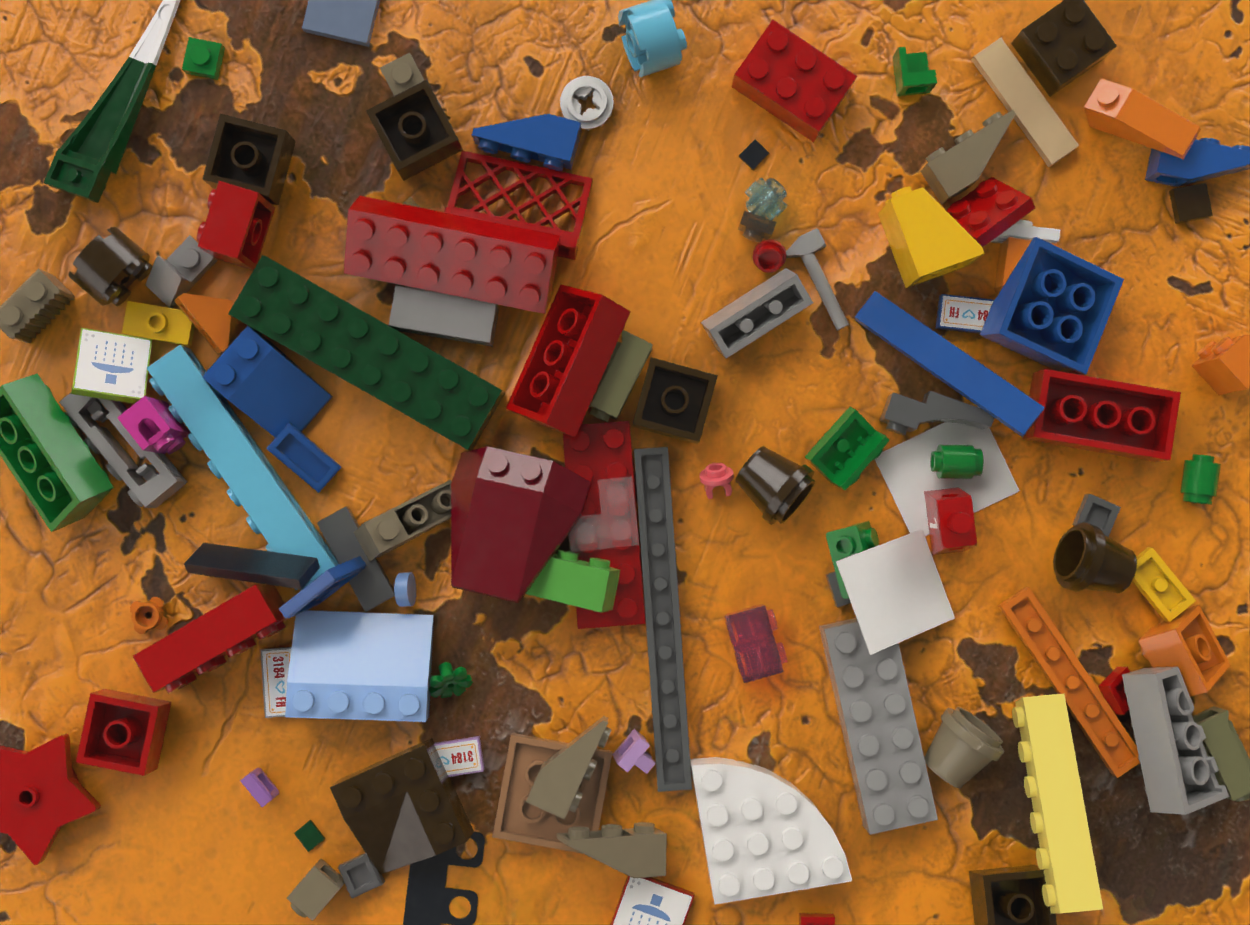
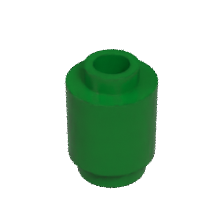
[930,445,984,479]
[1180,454,1221,505]

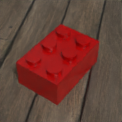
[731,19,857,143]

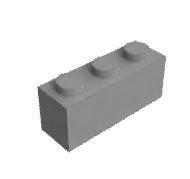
[701,268,813,358]
[389,286,500,347]

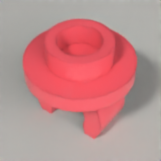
[700,463,734,499]

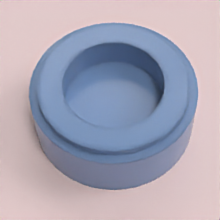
[394,572,416,607]

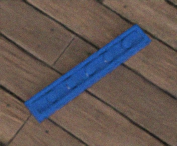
[854,291,1045,437]

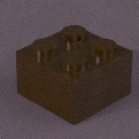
[1011,0,1117,97]
[366,79,463,181]
[202,113,296,205]
[632,357,718,444]
[969,865,1057,925]

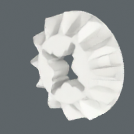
[560,76,614,131]

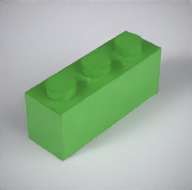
[526,550,621,613]

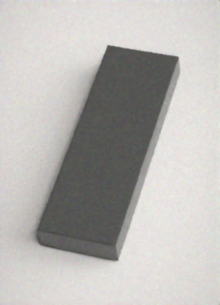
[317,506,395,612]

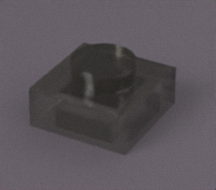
[738,211,777,242]

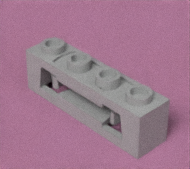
[59,393,187,508]

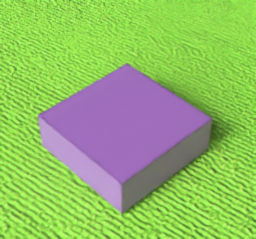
[240,768,280,807]

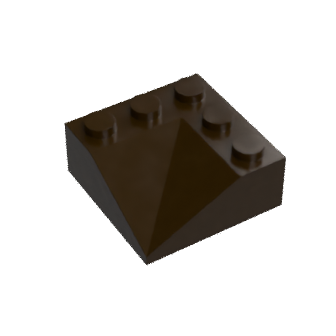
[330,738,474,874]

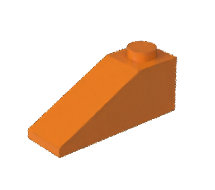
[1084,78,1201,159]

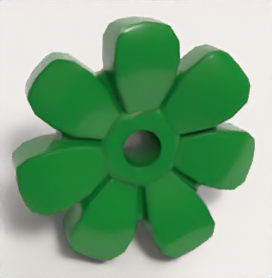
[429,662,473,698]

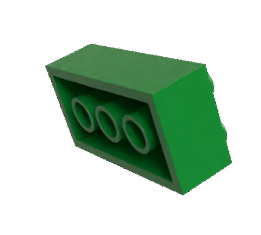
[0,373,114,532]

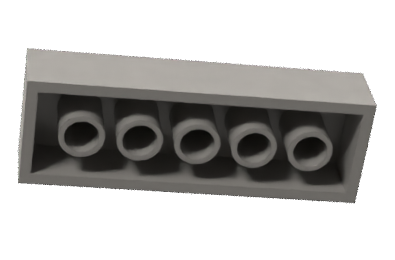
[819,618,938,835]

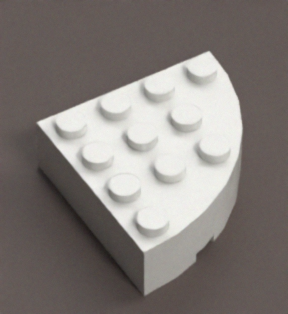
[690,757,852,905]

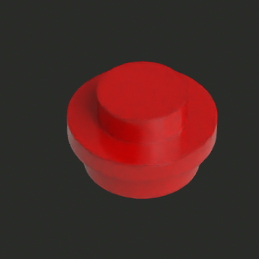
[753,239,787,273]

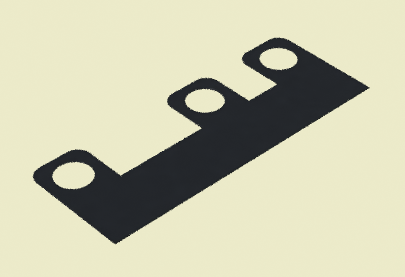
[403,832,485,925]

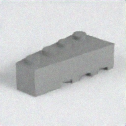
[1122,667,1229,815]

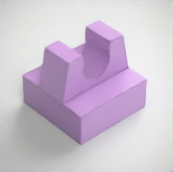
[612,729,656,774]

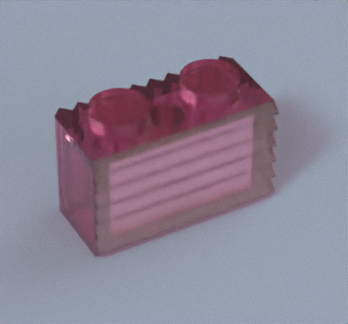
[724,604,787,683]

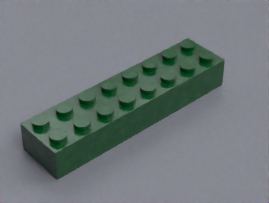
[228,255,505,451]

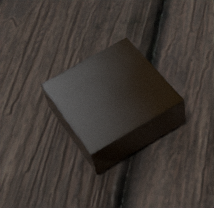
[1169,183,1213,224]

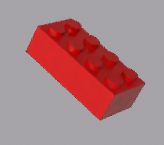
[506,284,631,438]
[1022,369,1181,462]
[133,584,288,693]

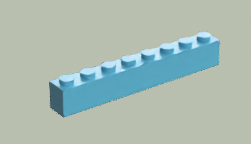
[147,345,339,590]

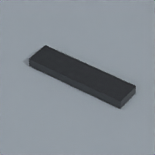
[184,543,320,589]

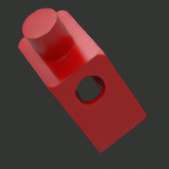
[924,487,977,555]

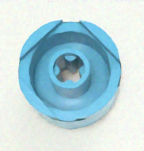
[618,0,687,77]

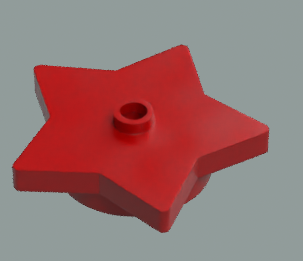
[0,734,101,865]

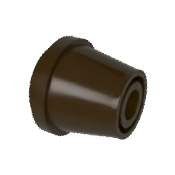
[735,446,815,525]
[1053,522,1137,593]

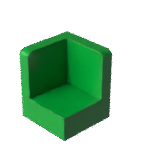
[893,47,937,96]

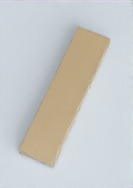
[971,38,1079,167]

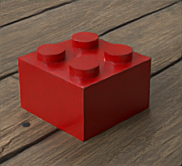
[197,181,275,270]
[76,689,172,776]

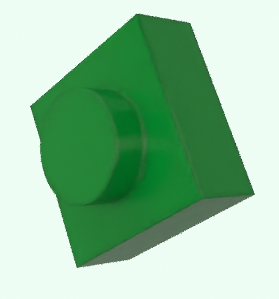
[182,37,225,80]

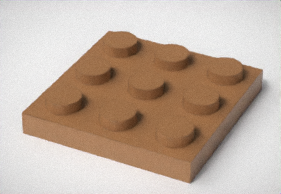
[492,733,612,854]

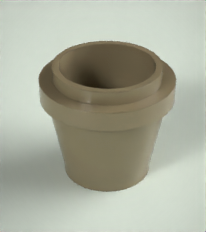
[924,707,1004,789]

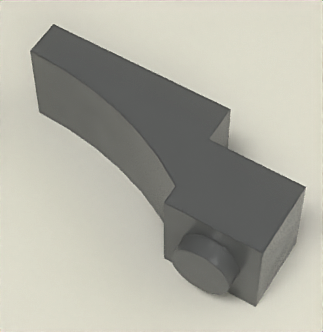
[880,391,994,435]

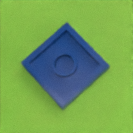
[278,556,367,619]

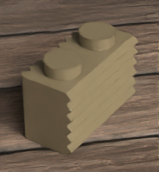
[0,268,75,343]

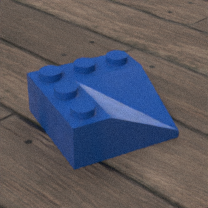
[980,237,1124,375]

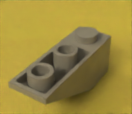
[920,110,1016,205]
[353,480,452,562]
[526,716,612,820]
[557,822,667,878]

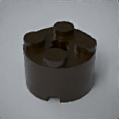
[68,227,153,306]

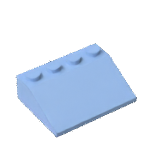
[285,610,434,722]

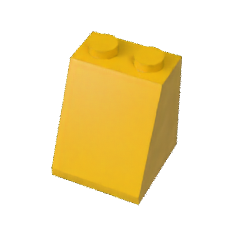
[878,186,985,288]

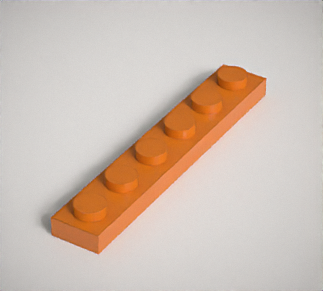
[998,587,1140,778]

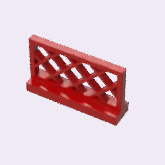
[444,150,593,260]

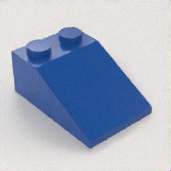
[202,325,333,438]

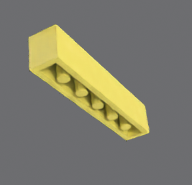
[1012,693,1103,914]

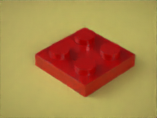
[946,177,1035,247]

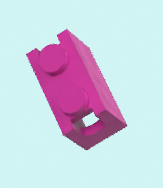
[117,396,191,454]

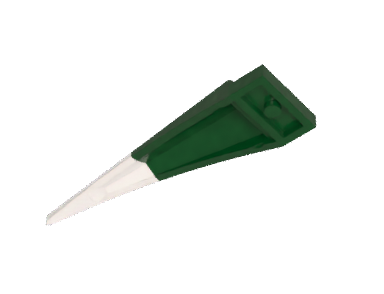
[44,0,180,203]

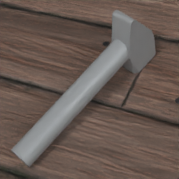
[786,228,849,331]

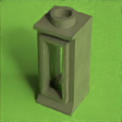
[589,330,653,422]
[1192,706,1250,802]

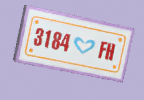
[412,736,485,777]

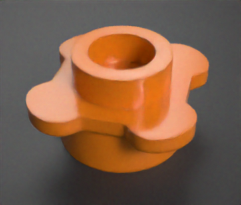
[130,597,168,634]

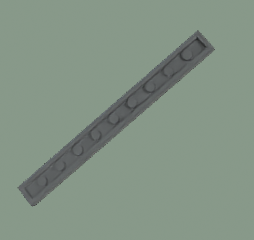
[634,447,692,792]

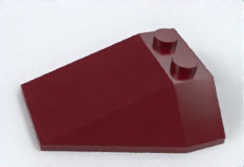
[451,446,591,603]

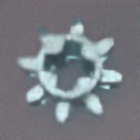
[745,178,788,221]

